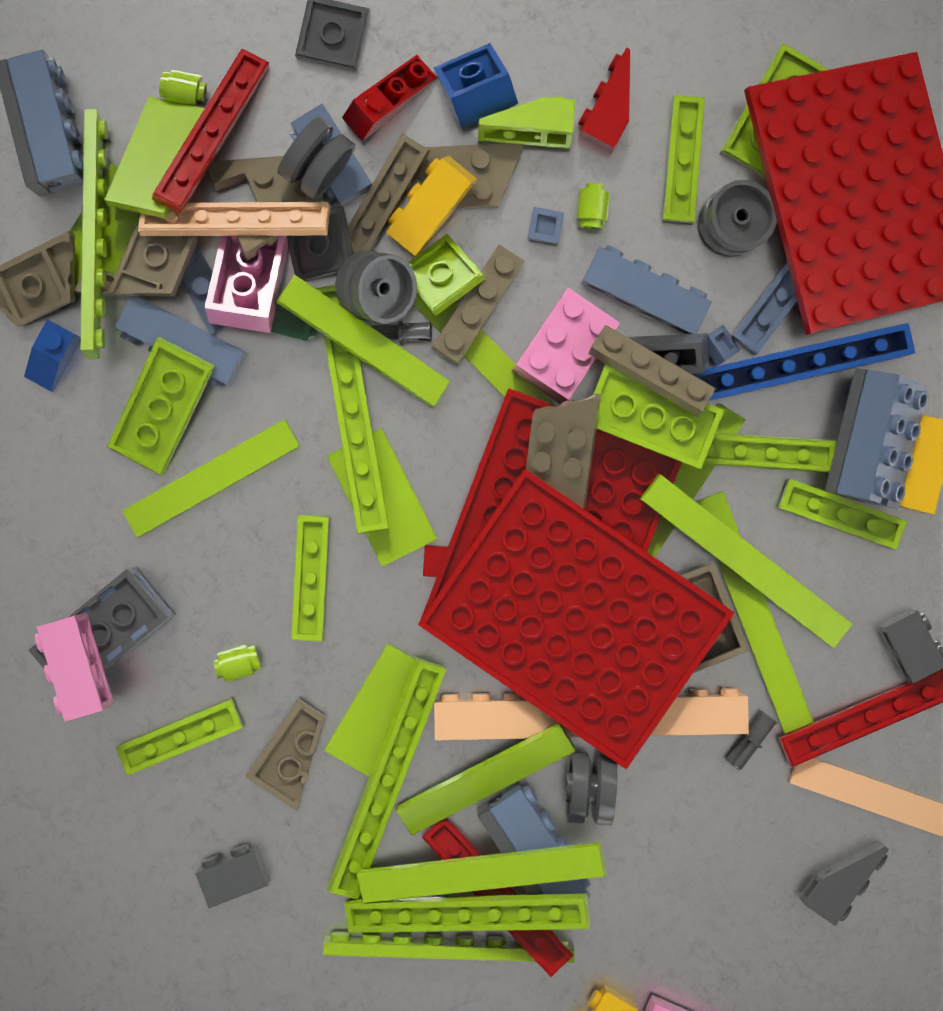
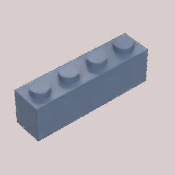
[581,245,712,334]
[115,296,247,388]

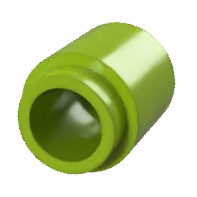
[159,70,207,106]
[576,183,610,230]
[213,645,261,683]

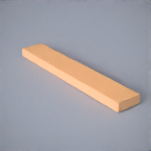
[138,202,330,236]
[788,758,943,837]

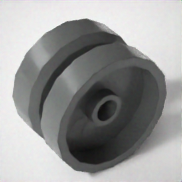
[277,117,356,200]
[699,180,777,256]
[335,250,417,324]
[565,753,617,826]

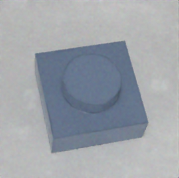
[527,207,564,245]
[707,325,740,366]

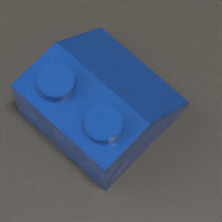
[433,43,519,128]

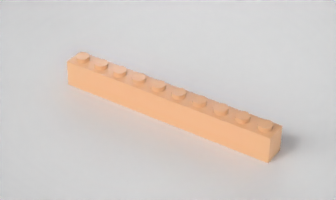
[434,688,749,740]

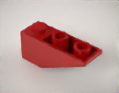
[578,47,630,154]
[342,55,437,141]

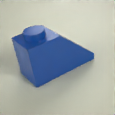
[24,319,81,392]

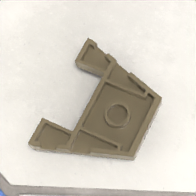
[207,156,324,260]
[75,208,199,297]

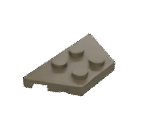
[417,143,524,210]
[0,231,75,327]
[526,394,602,509]

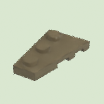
[246,698,325,811]

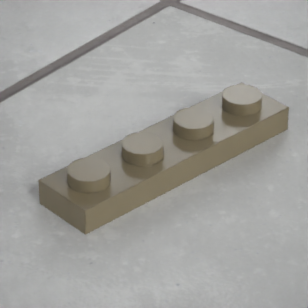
[348,133,431,253]
[431,244,525,365]
[588,325,716,418]

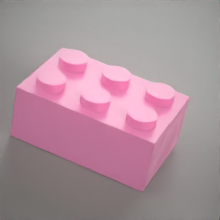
[205,236,289,333]
[512,288,620,404]
[35,612,114,722]

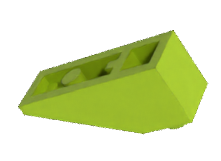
[478,96,575,149]

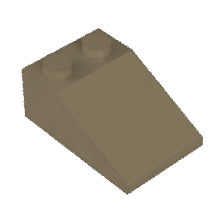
[681,563,749,673]

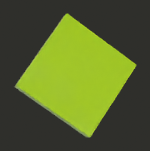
[408,234,485,316]

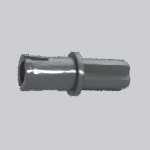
[371,321,432,345]
[727,711,777,770]

